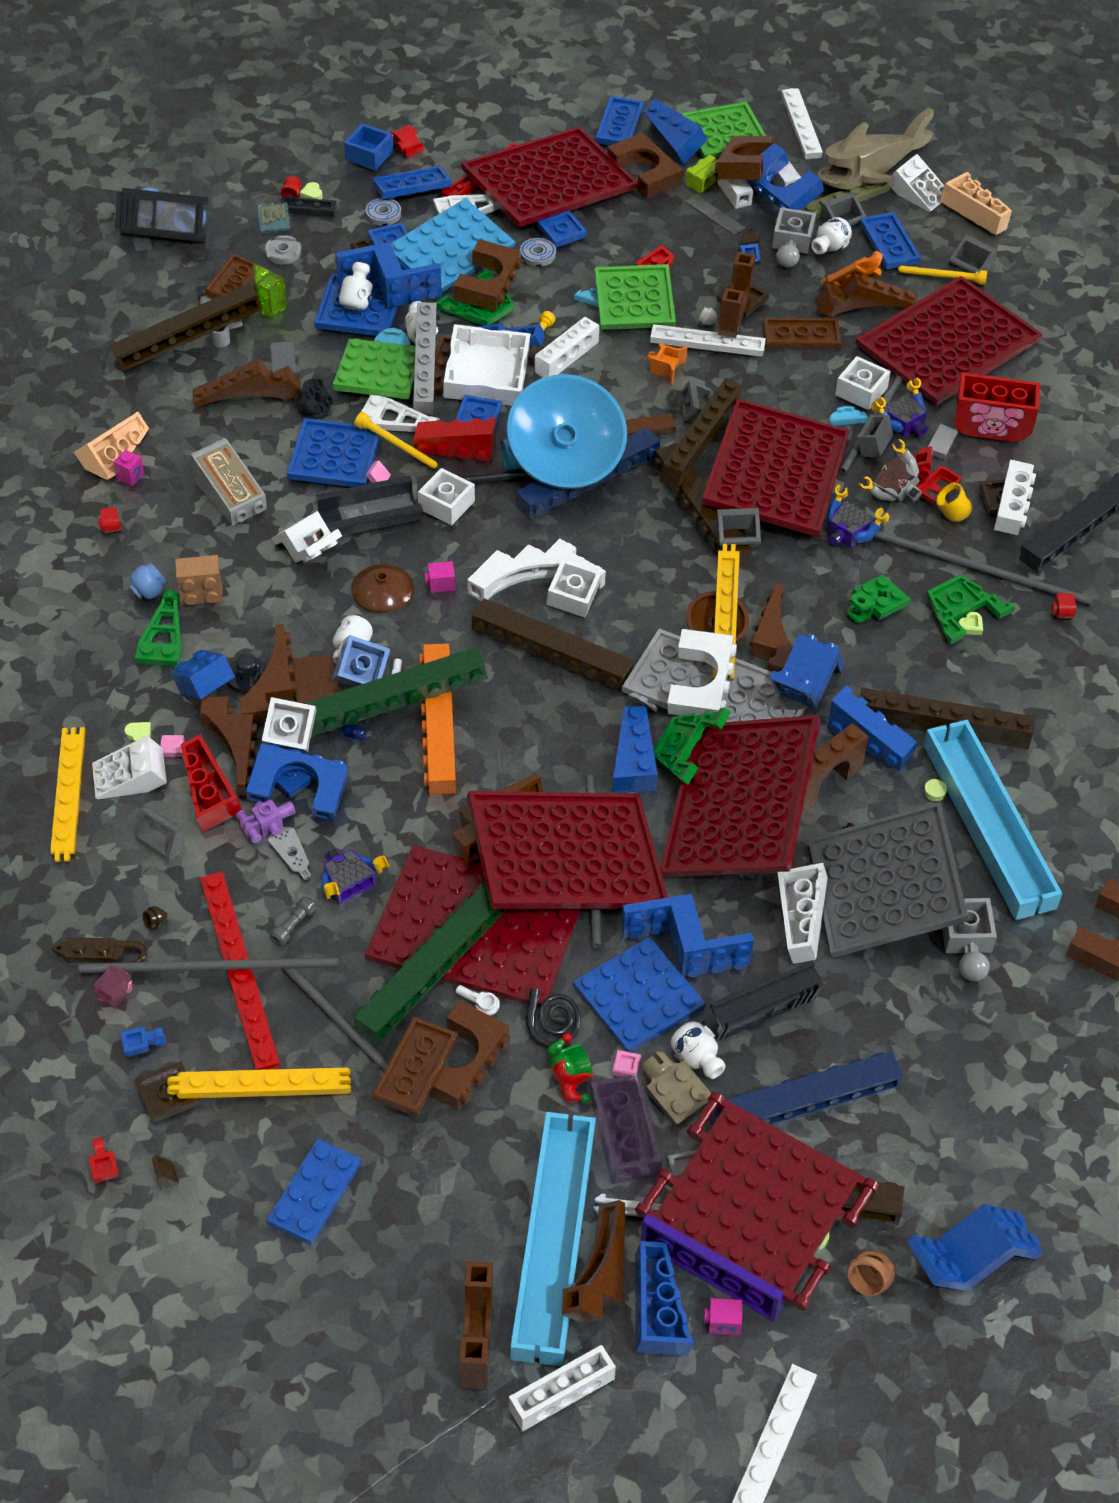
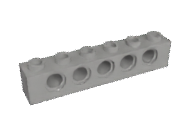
[414,302,436,415]

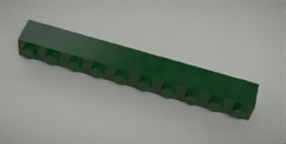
[303,647,488,738]
[354,881,507,1045]

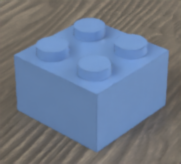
[332,635,390,687]

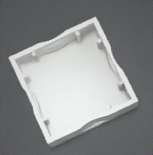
[443,324,530,406]

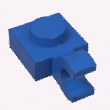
[120,1026,166,1057]

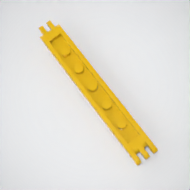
[712,544,739,679]
[51,727,86,862]
[167,1068,351,1099]

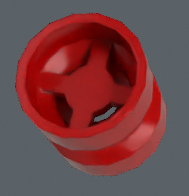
[280,176,302,198]

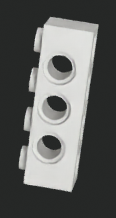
[535,317,599,378]
[994,460,1036,535]
[509,1345,616,1432]

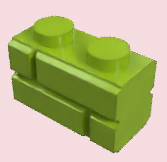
[685,155,719,193]

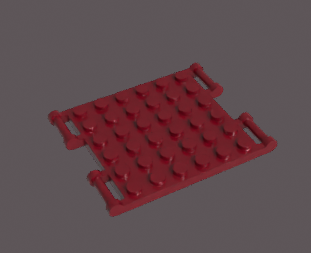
[634,1091,879,1311]

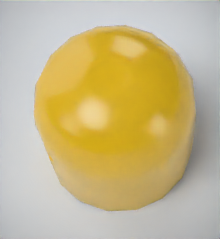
[936,482,972,522]

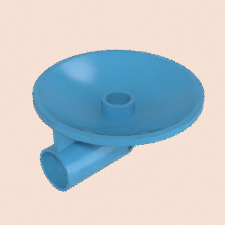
[501,374,627,489]

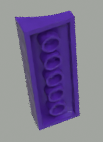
[640,1214,786,1322]

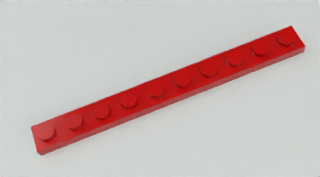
[200,872,280,1070]

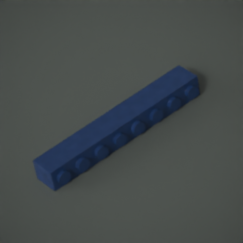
[516,427,660,519]
[709,1051,903,1126]

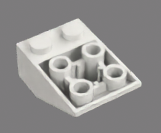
[887,154,944,212]
[92,736,167,799]

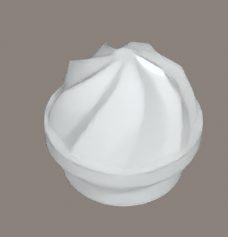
[698,307,717,325]

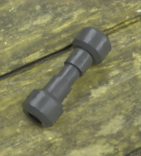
[270,897,316,946]

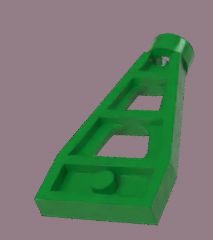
[135,590,182,666]

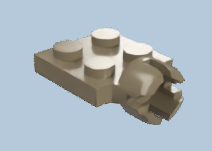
[642,1051,711,1128]

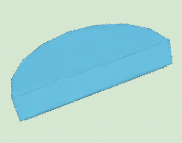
[574,288,598,307]
[374,328,411,346]
[829,406,868,426]

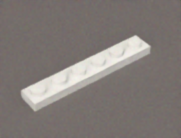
[781,88,823,159]
[650,324,766,357]
[732,1364,817,1503]

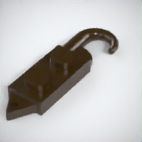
[52,937,147,963]

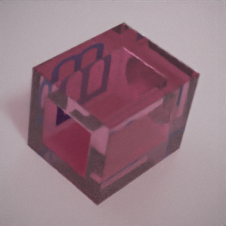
[93,965,133,1009]

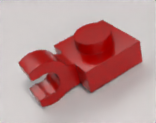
[88,1137,119,1184]

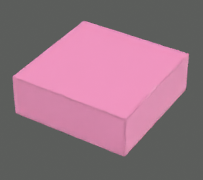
[366,460,391,483]
[161,735,185,757]
[612,1050,641,1080]

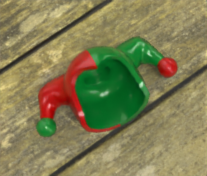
[547,1033,593,1104]

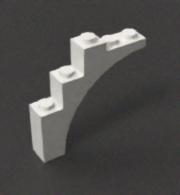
[467,539,606,601]

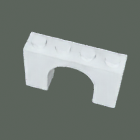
[718,162,801,209]
[668,629,737,715]

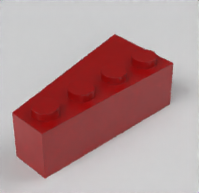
[413,417,496,462]
[181,734,242,833]

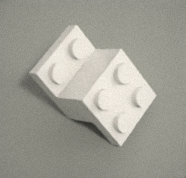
[271,511,342,563]

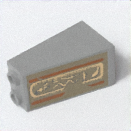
[191,438,267,526]

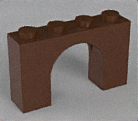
[607,133,683,199]
[715,136,774,180]
[453,239,523,311]
[718,251,756,338]
[802,723,869,814]
[1066,878,1119,981]
[429,1000,511,1111]
[459,1261,493,1389]

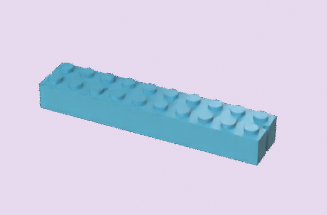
[923,720,1063,920]
[511,1112,596,1367]

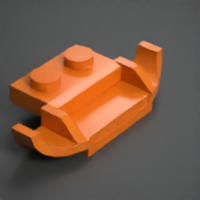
[821,251,883,289]

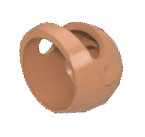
[848,1250,895,1296]

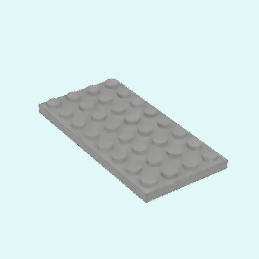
[622,629,807,722]

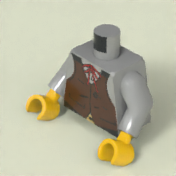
[858,439,922,502]

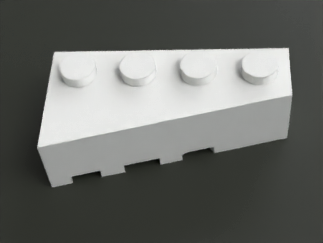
[778,863,828,964]

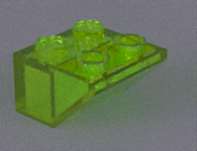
[252,264,287,319]

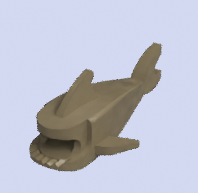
[818,108,934,189]

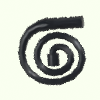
[525,988,581,1047]

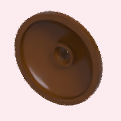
[351,564,414,613]
[686,591,749,643]

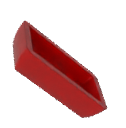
[917,466,962,506]

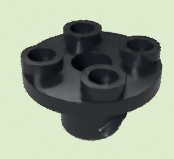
[296,378,334,418]
[228,654,267,695]

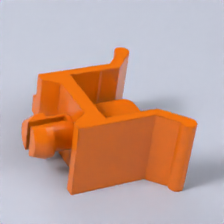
[647,343,687,384]

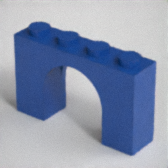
[746,143,824,211]
[246,743,349,822]

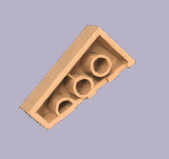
[940,172,1012,235]

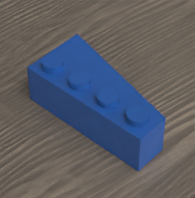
[644,99,708,164]
[827,685,917,772]
[612,705,658,793]
[635,1241,694,1356]

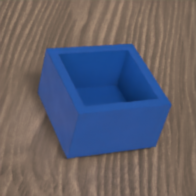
[344,123,393,171]
[170,650,235,700]

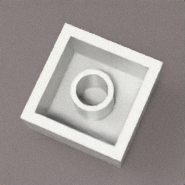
[835,356,891,410]
[418,468,475,525]
[546,559,601,618]
[262,697,316,753]

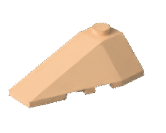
[74,412,149,480]

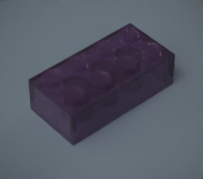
[590,1074,662,1184]

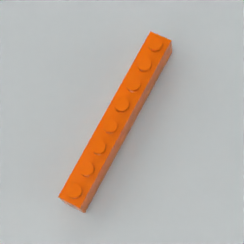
[420,644,456,795]

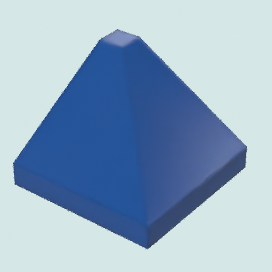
[738,243,761,262]

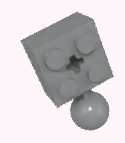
[772,207,816,268]
[942,898,997,982]

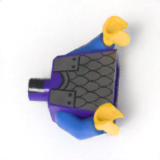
[871,378,928,437]
[826,484,889,547]
[321,849,390,905]

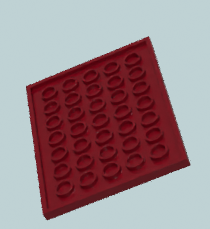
[461,126,638,227]
[855,276,1043,406]
[701,398,850,537]
[660,715,821,877]
[467,791,668,909]
[365,845,582,1008]

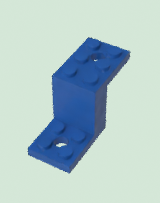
[336,242,442,308]
[769,634,845,709]
[621,894,754,977]
[907,1203,1043,1291]

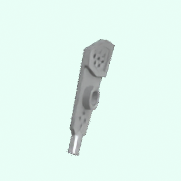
[628,692,658,712]
[267,827,311,880]

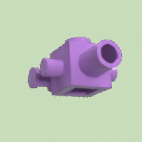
[236,799,296,843]

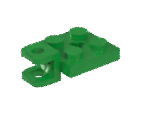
[846,575,911,623]

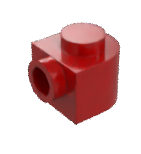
[98,507,121,534]
[1051,593,1076,619]

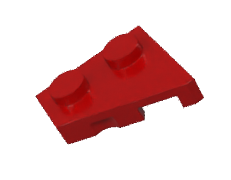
[635,245,674,270]

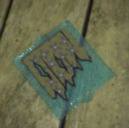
[258,203,290,233]

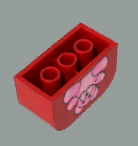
[954,372,1040,442]

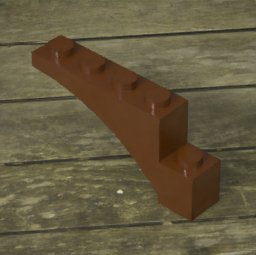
[815,273,918,317]
[193,359,301,408]
[749,583,793,673]
[239,624,297,725]
[200,697,258,798]
[452,773,543,864]
[562,1200,625,1324]

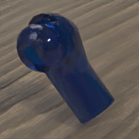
[343,724,367,740]

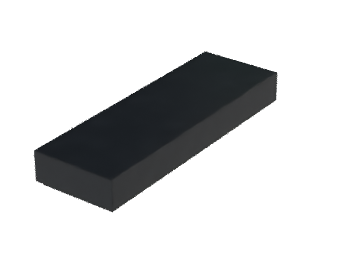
[281,196,337,217]

